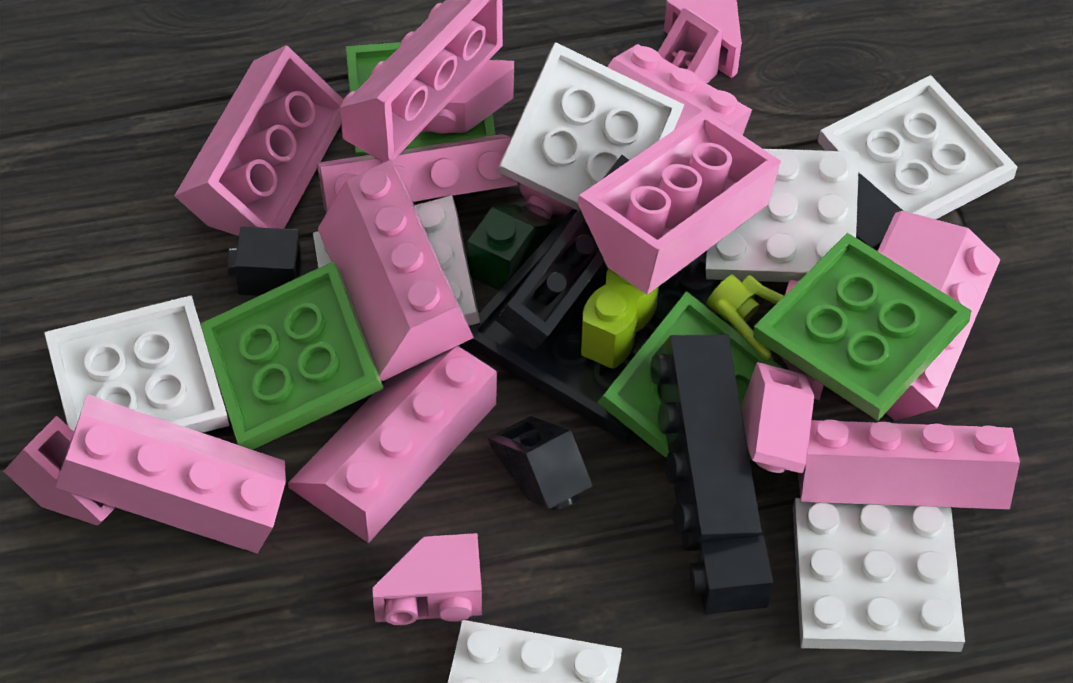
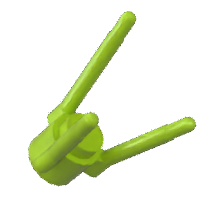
[706,274,784,362]

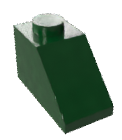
[467,204,557,290]

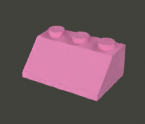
[608,44,752,135]

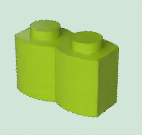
[581,268,659,369]

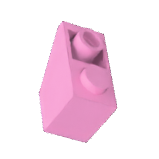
[741,362,814,473]
[373,533,482,625]

